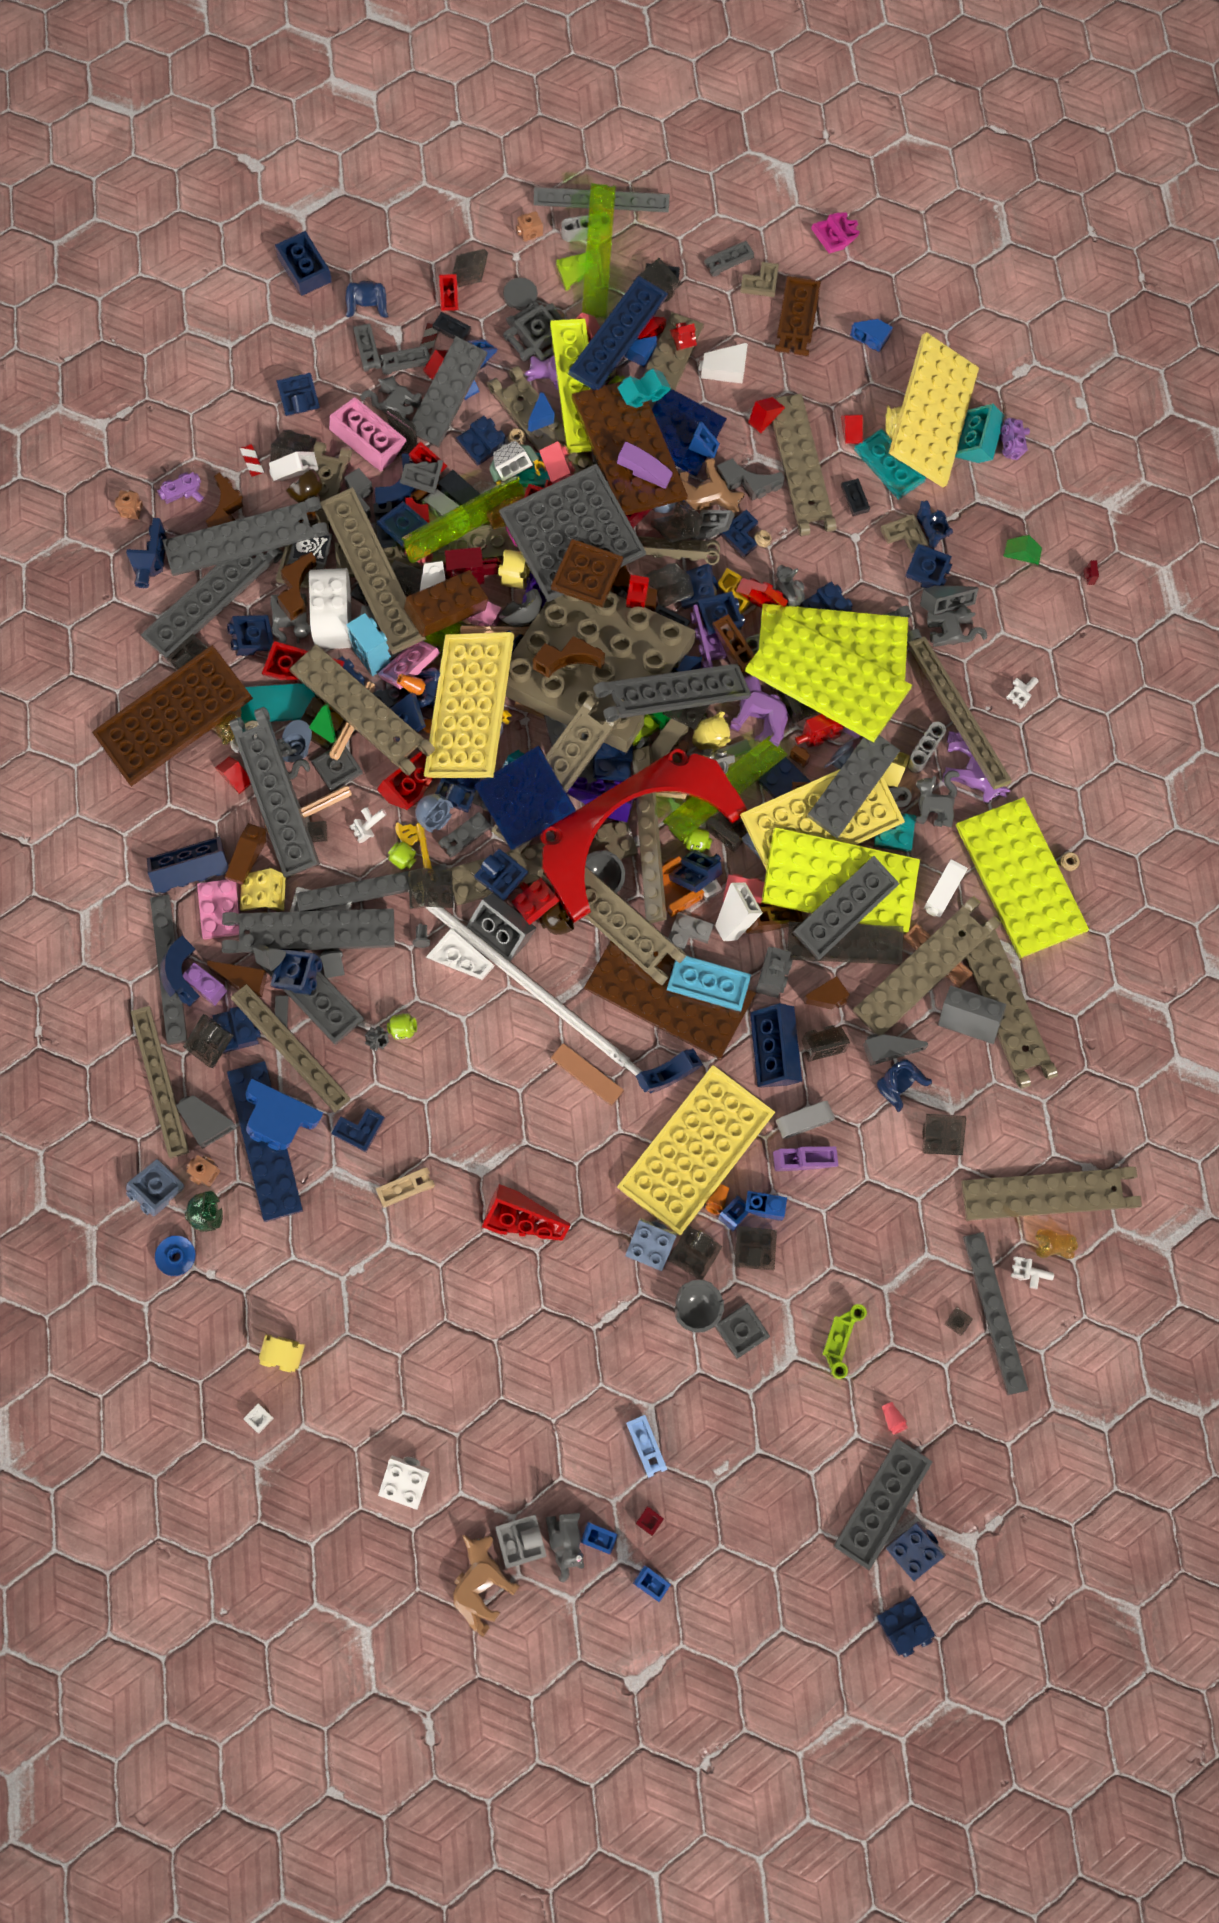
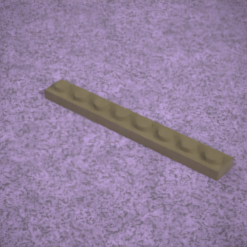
[231,984,351,1113]
[130,1006,190,1159]

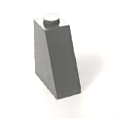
[176,1095,237,1149]

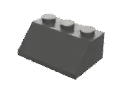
[466,893,536,962]
[938,986,1006,1045]

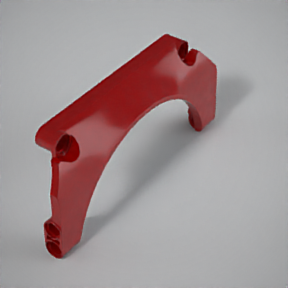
[540,749,748,923]

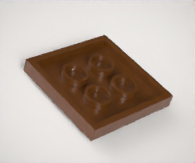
[551,539,623,608]

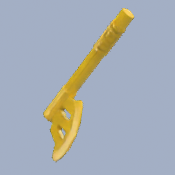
[395,822,434,882]

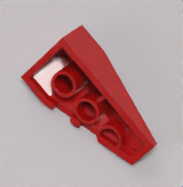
[262,641,344,680]
[377,751,433,810]
[482,1184,571,1241]

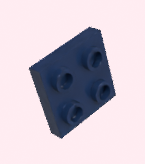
[276,372,320,417]
[676,563,718,610]
[435,778,483,813]
[474,849,528,901]
[886,1521,946,1582]

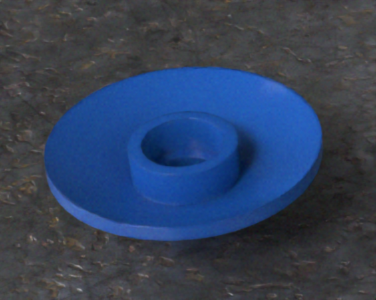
[155,1236,196,1276]

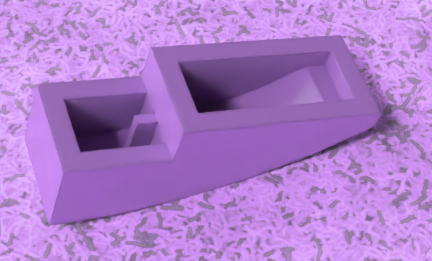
[617,442,673,489]
[773,1147,838,1171]

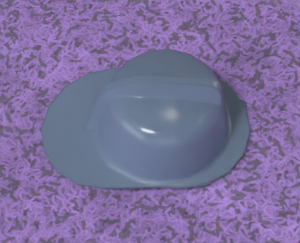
[282,720,312,763]
[824,741,855,769]

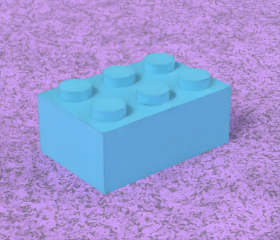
[346,613,391,677]

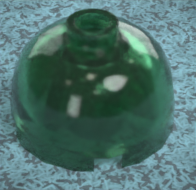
[185,1191,223,1232]

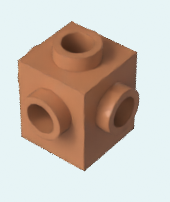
[516,211,543,242]
[115,490,143,520]
[186,1155,221,1188]

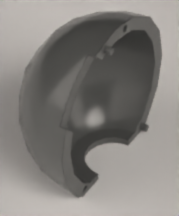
[499,589,542,627]
[586,850,625,893]
[675,1280,724,1333]

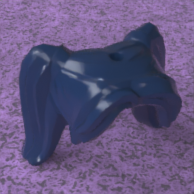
[346,280,388,318]
[917,500,953,549]
[417,668,440,709]
[877,1059,932,1112]

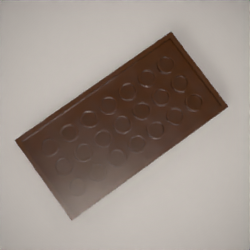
[571,377,688,515]
[92,645,253,787]
[584,941,756,1060]

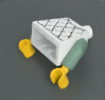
[489,441,546,496]

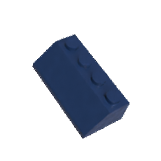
[147,836,229,893]
[750,1003,802,1088]

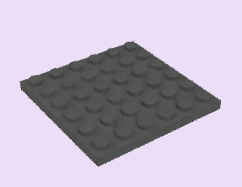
[499,464,646,602]

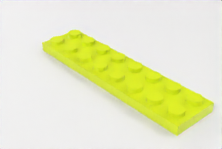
[550,319,593,453]

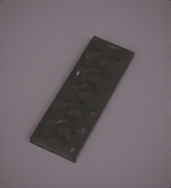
[787,922,904,965]

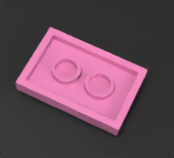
[378,641,440,689]
[197,880,240,940]

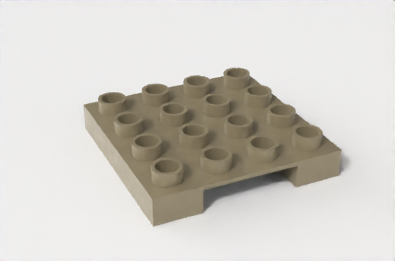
[506,592,695,753]

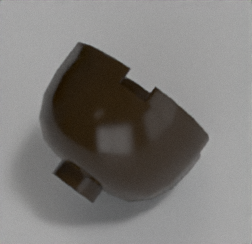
[286,469,323,503]
[539,902,574,935]

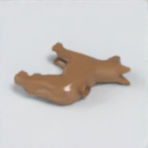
[680,458,745,518]
[453,1535,520,1637]

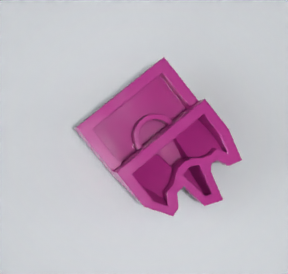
[811,212,860,254]

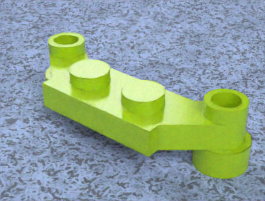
[822,1304,867,1379]

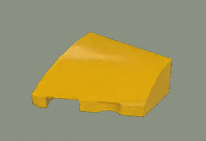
[718,568,751,614]

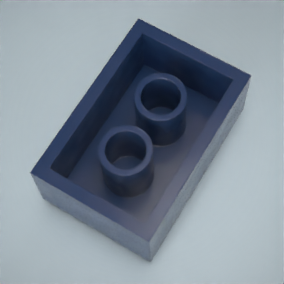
[275,231,332,296]

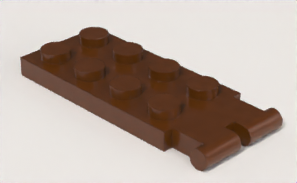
[774,276,821,357]

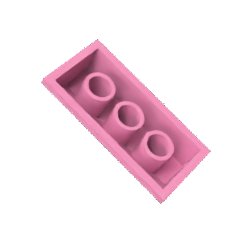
[329,397,406,472]

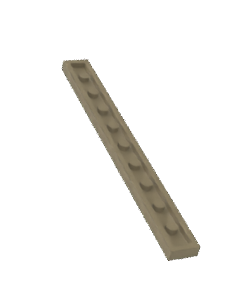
[908,636,1011,790]
[633,746,667,923]

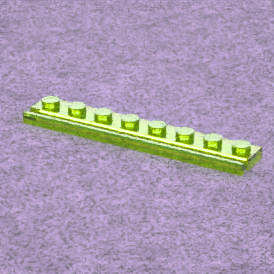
[582,183,616,319]
[402,476,525,563]
[663,735,788,841]

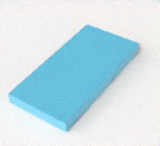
[667,956,751,1012]

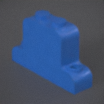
[245,1079,323,1150]

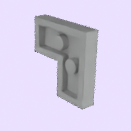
[668,912,714,951]

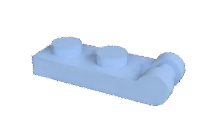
[626,1415,667,1478]

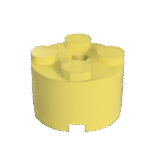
[498,550,530,589]
[259,1334,305,1372]

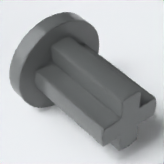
[413,924,430,948]

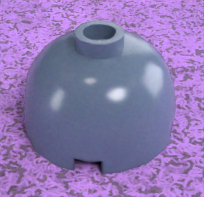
[415,794,453,832]

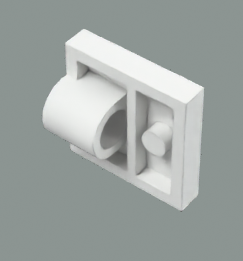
[378,1455,431,1510]

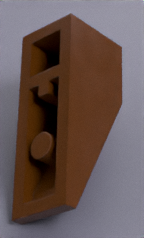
[712,614,755,673]
[225,823,266,885]
[746,906,804,934]
[207,960,267,997]

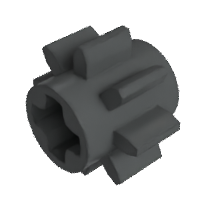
[365,1026,389,1051]

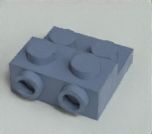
[126,1159,185,1217]

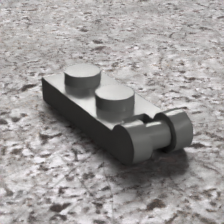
[704,241,754,277]
[353,324,381,372]
[379,346,430,375]
[438,812,491,858]

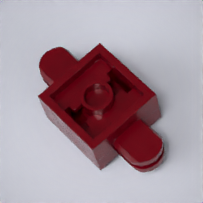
[443,547,501,585]

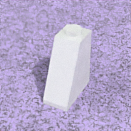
[699,343,748,383]
[269,452,319,481]
[923,859,968,917]
[715,882,762,941]

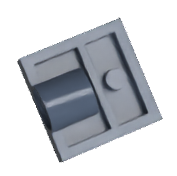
[625,1218,677,1271]

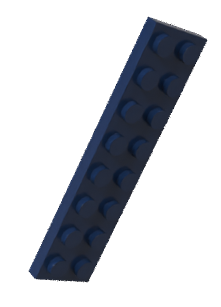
[568,276,668,390]
[227,1061,303,1222]

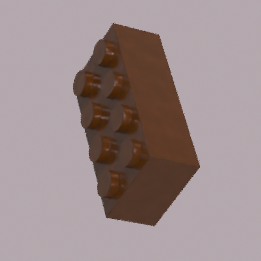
[404,570,488,638]

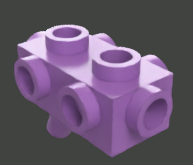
[1000,418,1030,460]
[157,472,204,504]

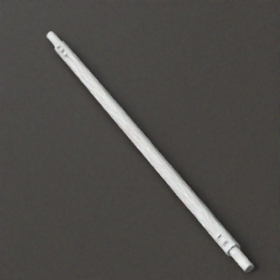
[408,889,642,1075]

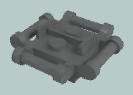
[503,301,564,362]

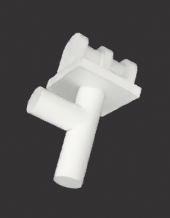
[1006,677,1038,709]
[350,807,387,843]
[1011,1257,1054,1289]

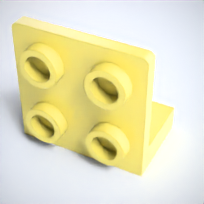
[240,868,286,912]

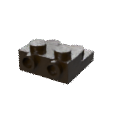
[300,697,344,750]

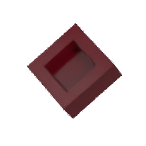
[1084,560,1099,585]
[635,1506,664,1536]

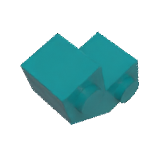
[617,368,671,408]

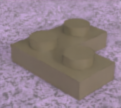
[740,262,779,297]
[880,514,929,553]

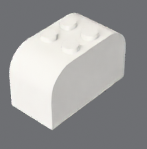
[309,568,352,649]

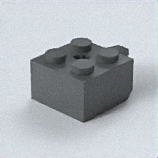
[756,947,793,998]

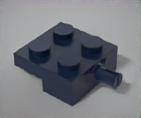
[669,850,723,893]

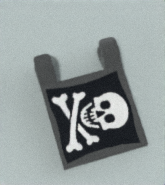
[287,533,332,570]

